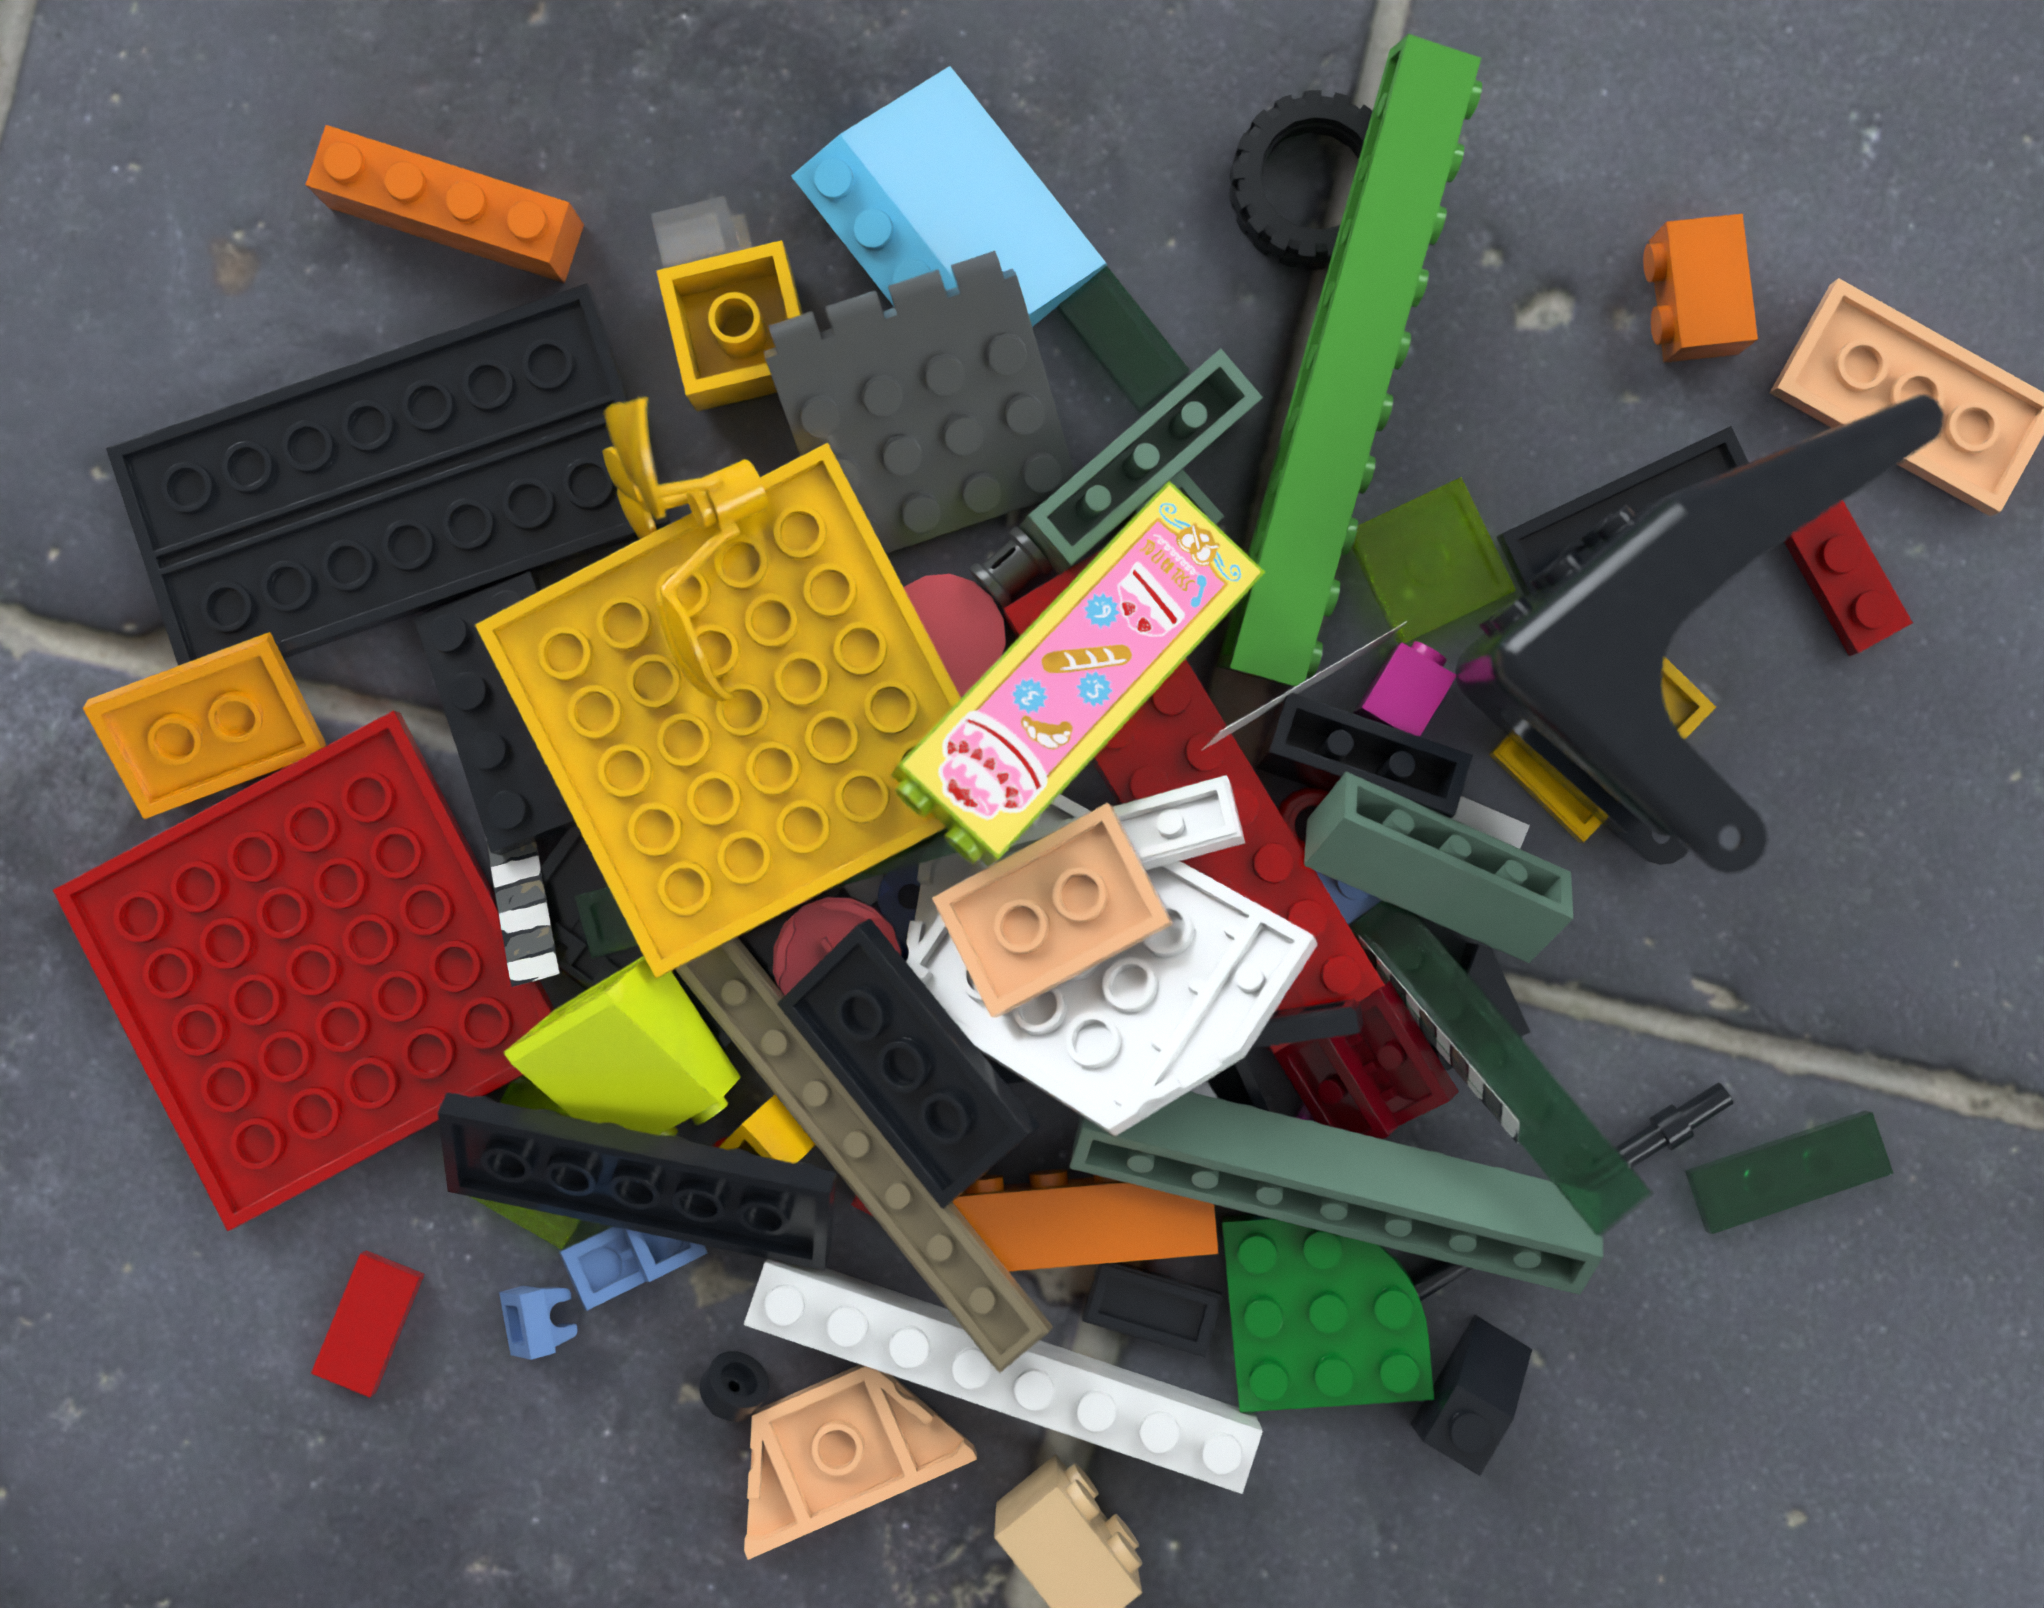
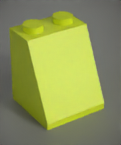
[504,956,741,1136]

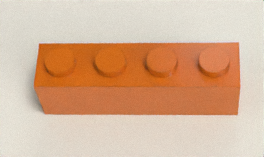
[305,125,584,283]
[953,1169,1218,1272]

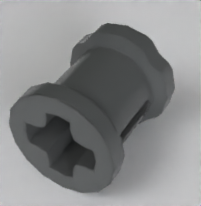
[968,527,1053,610]

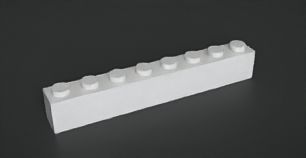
[744,1259,1263,1494]

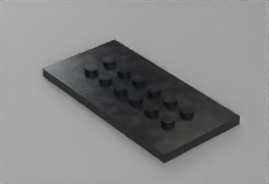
[106,283,671,666]

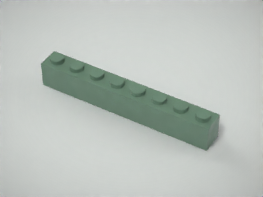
[1069,1091,1603,1295]

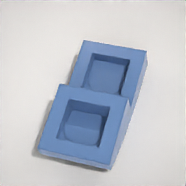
[558,1226,708,1311]

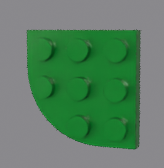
[1222,1214,1434,1412]

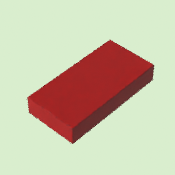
[311,1250,425,1398]

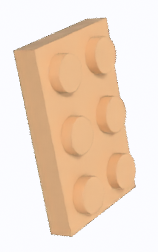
[932,803,1173,1018]

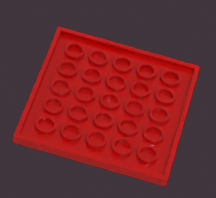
[52,710,555,1232]

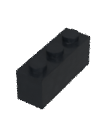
[1256,693,1473,818]

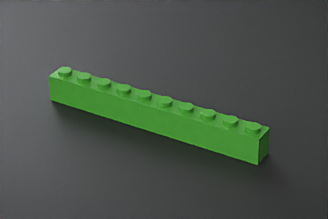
[1217,34,1482,687]

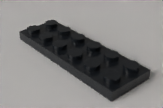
[437,1092,836,1270]

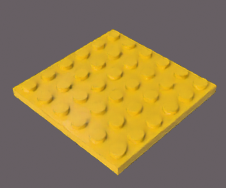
[475,443,961,978]

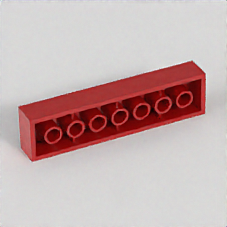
[1004,548,1385,1053]

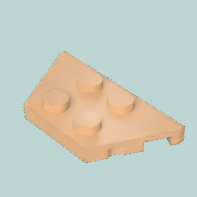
[744,1364,977,1560]

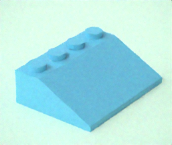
[791,66,1107,327]

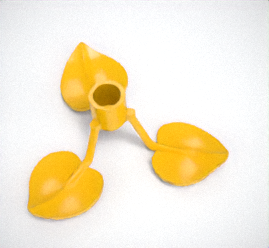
[603,399,768,701]

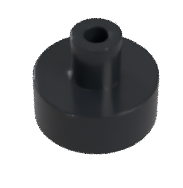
[699,1351,769,1422]

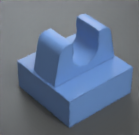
[499,1286,578,1360]

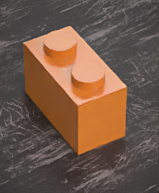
[1643,213,1758,363]

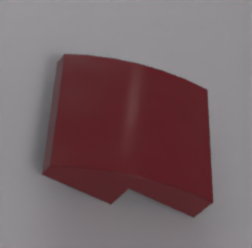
[1273,981,1459,1139]

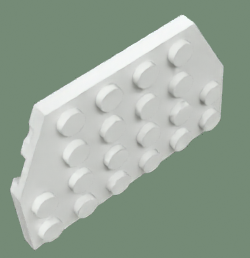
[906,794,1318,1136]

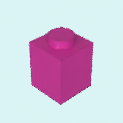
[1353,641,1456,737]

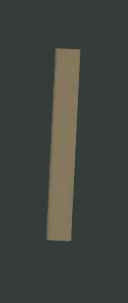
[675,937,1053,1374]

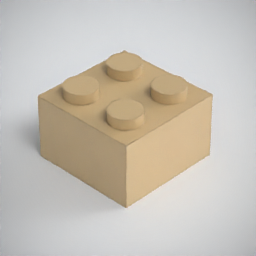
[995,1454,1143,1608]

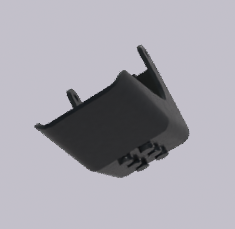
[1455,395,1944,874]

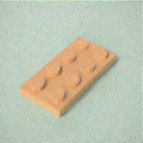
[1769,278,2044,516]

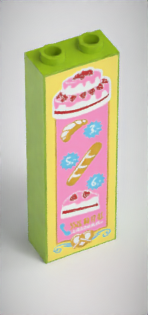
[891,481,1265,867]

